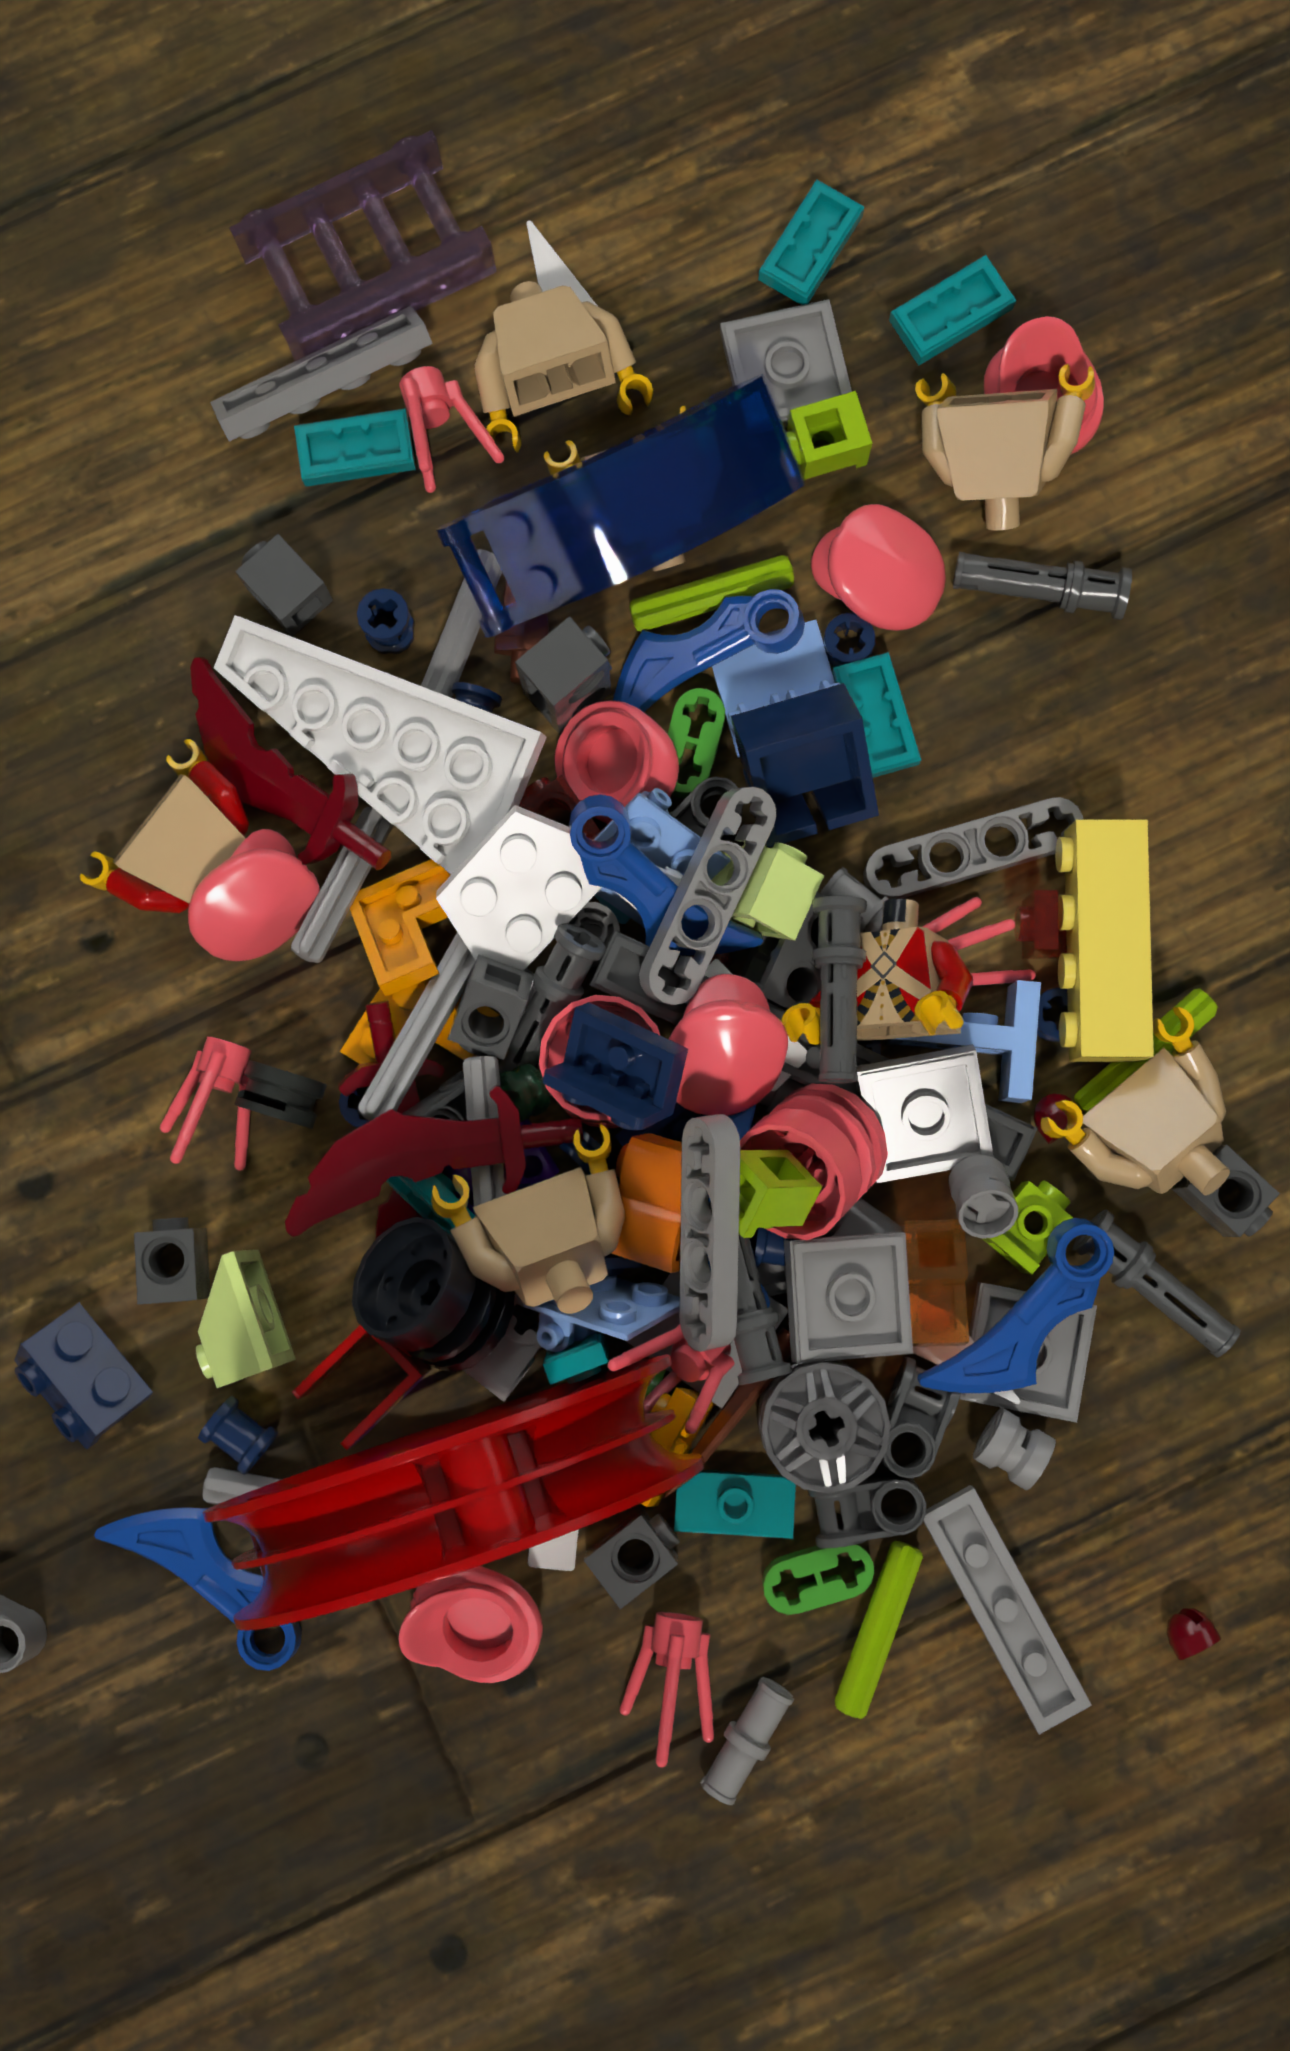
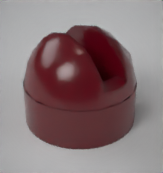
[1034,1093,1085,1144]
[1166,1608,1221,1660]

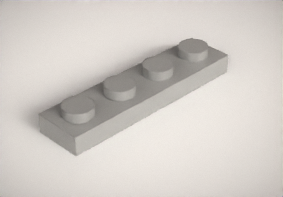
[210,306,433,441]
[923,1485,1092,1735]

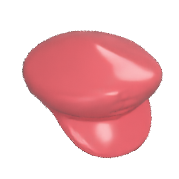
[984,316,1104,454]
[811,504,946,631]
[554,700,679,824]
[188,829,320,961]
[669,974,788,1116]
[398,1566,543,1683]

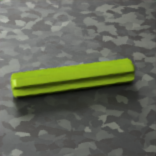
[629,555,794,632]
[1074,988,1218,1114]
[835,1541,923,1719]

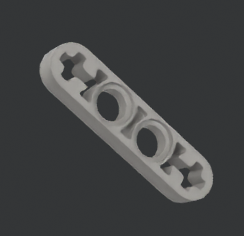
[639,787,776,1005]
[863,797,1083,900]
[679,1114,740,1352]

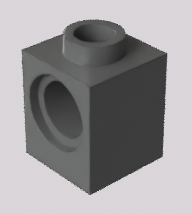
[235,534,333,637]
[447,954,533,1060]
[1172,1144,1280,1237]
[134,1217,210,1305]
[584,1507,680,1610]

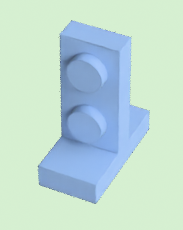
[887,980,1041,1103]

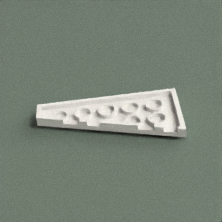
[214,615,547,874]

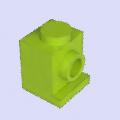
[781,391,873,480]
[739,1150,823,1238]
[981,1180,1073,1274]

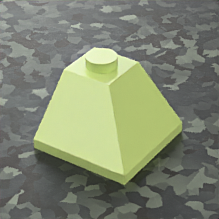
[196,1250,296,1388]

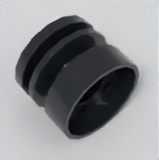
[352,1217,515,1372]

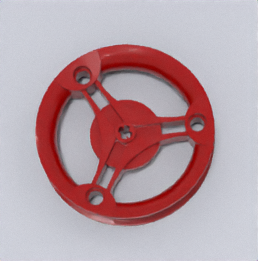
[202,1354,705,1630]

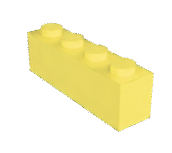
[1055,820,1154,1062]

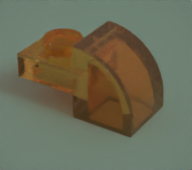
[902,1219,969,1347]

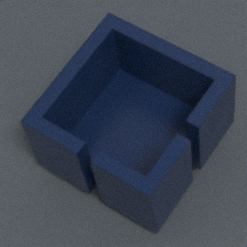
[731,683,879,848]

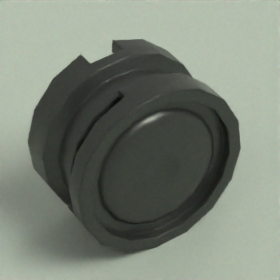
[234,1060,327,1129]

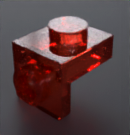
[1014,890,1067,959]

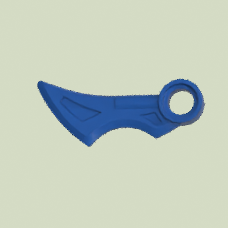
[613,589,805,712]
[569,794,763,956]
[917,1218,1114,1393]
[94,1507,302,1671]

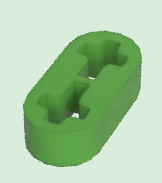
[667,688,725,799]
[762,1543,874,1615]

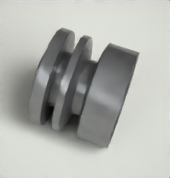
[757,1360,891,1494]

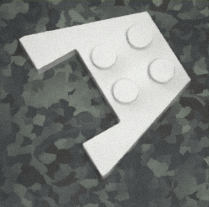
[436,805,683,1042]

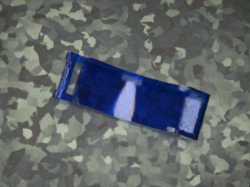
[436,374,805,637]

